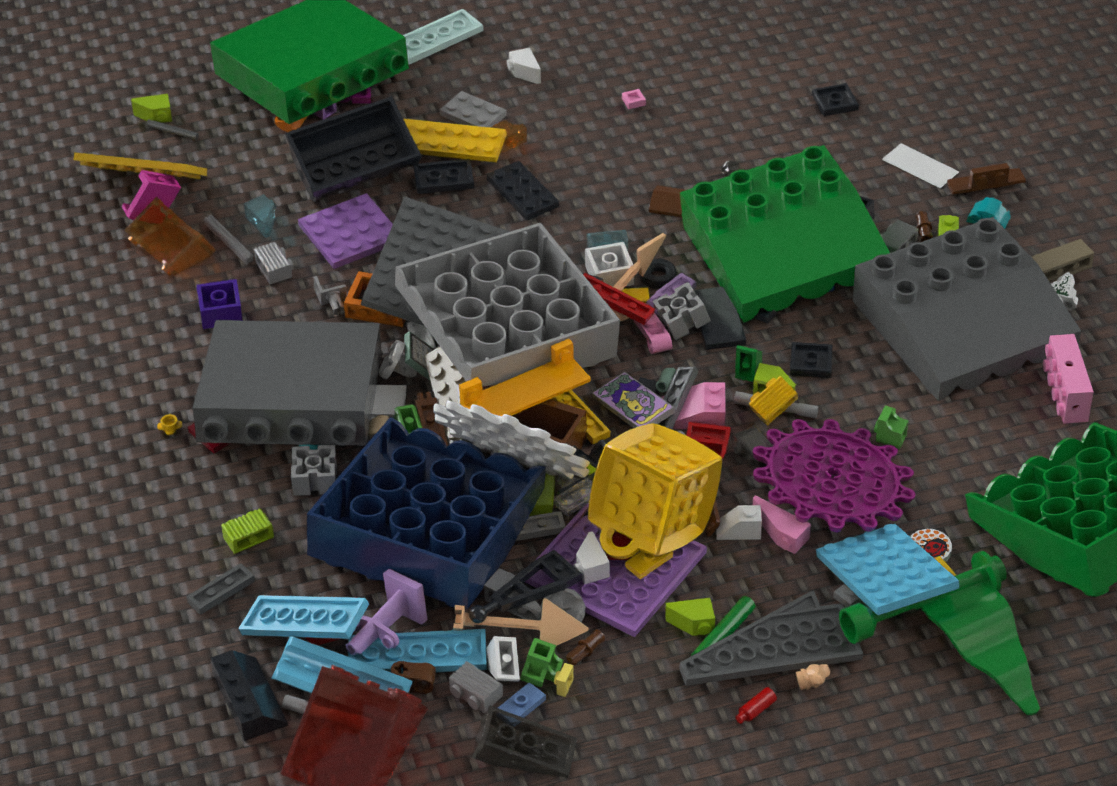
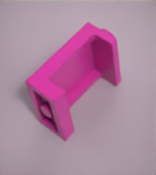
[122,170,181,223]

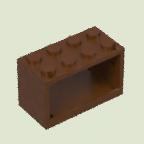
[512,399,587,449]

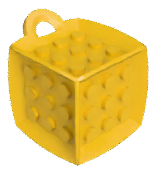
[588,423,722,559]

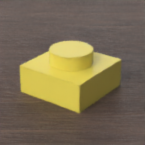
[554,663,574,697]

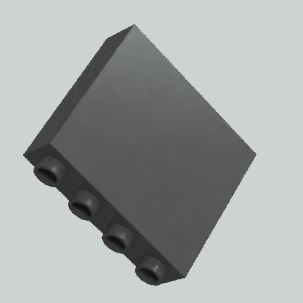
[193,320,382,446]

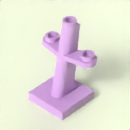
[346,569,428,655]

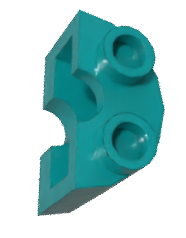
[966,197,1011,229]

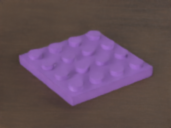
[298,193,393,269]

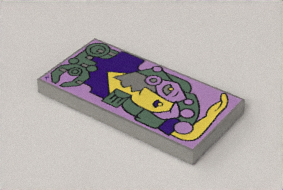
[592,372,675,428]

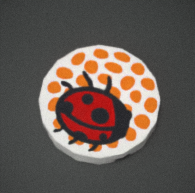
[911,529,952,562]

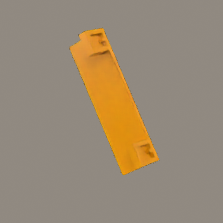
[459,338,591,416]

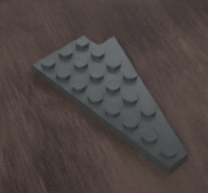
[679,591,863,686]

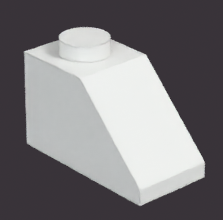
[507,48,541,84]
[716,505,762,540]
[574,531,610,584]
[486,636,520,681]

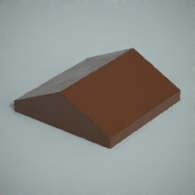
[649,185,685,217]

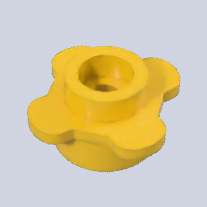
[157,414,182,435]

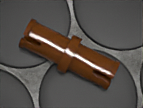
[915,211,933,242]

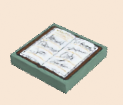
[404,331,434,380]

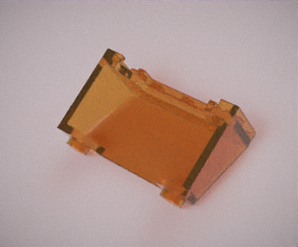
[124,196,216,276]

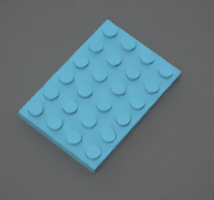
[816,524,959,615]

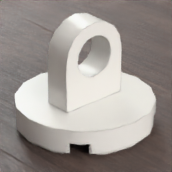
[379,340,417,379]

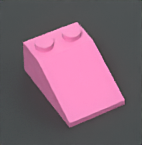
[662,382,725,429]

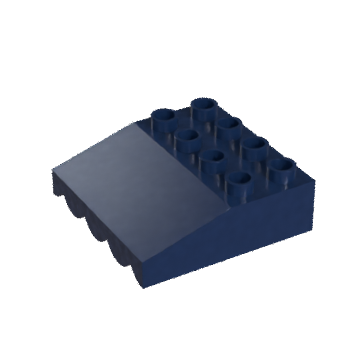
[307,417,546,610]

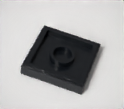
[812,83,859,116]
[790,342,833,378]

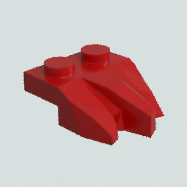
[686,422,731,460]

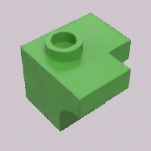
[874,406,909,449]
[520,638,564,687]

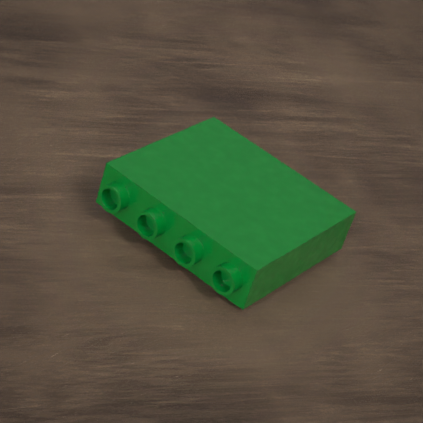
[210,0,409,124]

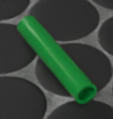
[691,596,756,656]

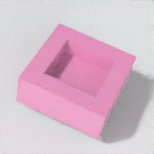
[622,89,646,109]

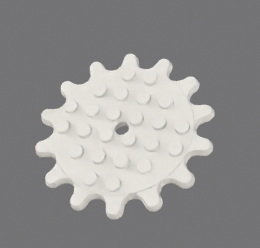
[433,401,590,480]

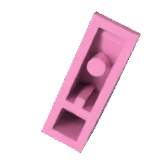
[753,495,811,554]

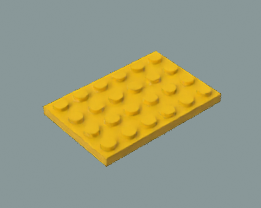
[73,152,207,179]

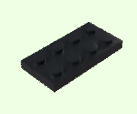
[486,161,559,221]

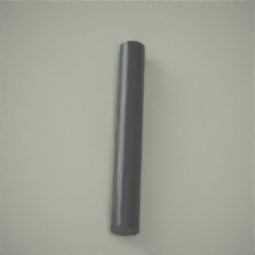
[147,119,199,140]

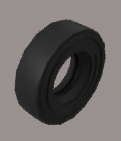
[641,258,676,289]

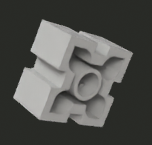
[653,282,711,340]
[291,445,337,496]

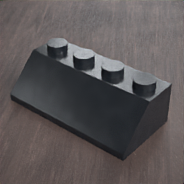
[210,650,288,741]

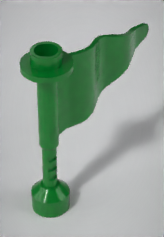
[839,551,1040,716]

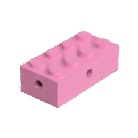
[1043,334,1093,424]

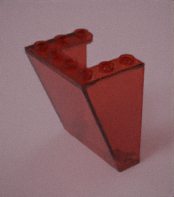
[280,665,428,786]

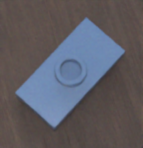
[497,682,546,726]

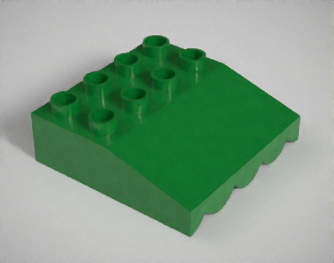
[680,145,890,322]
[965,422,1117,597]

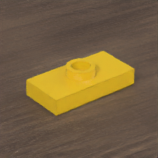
[625,551,673,580]

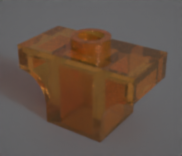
[491,120,527,154]

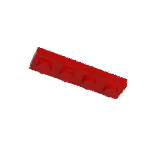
[583,273,655,325]

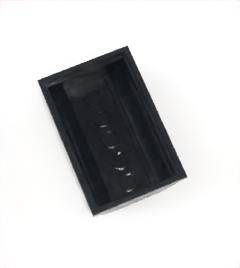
[285,96,421,202]

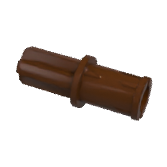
[566,629,605,665]

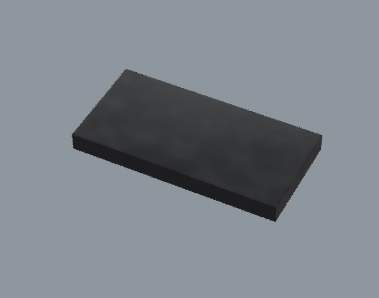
[694,287,746,350]

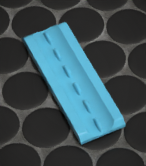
[271,636,412,725]

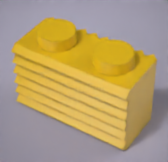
[749,376,798,426]

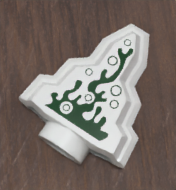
[1050,272,1078,311]

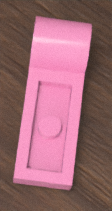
[633,313,672,354]

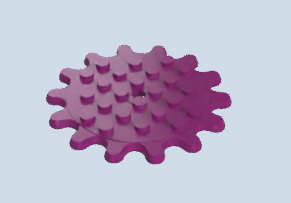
[753,419,916,532]

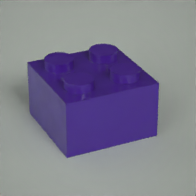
[196,279,243,329]

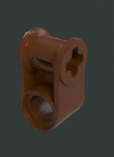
[391,661,436,694]

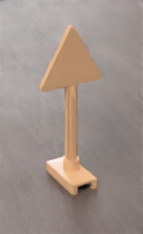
[614,233,666,291]
[453,598,589,646]

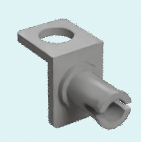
[314,276,347,315]

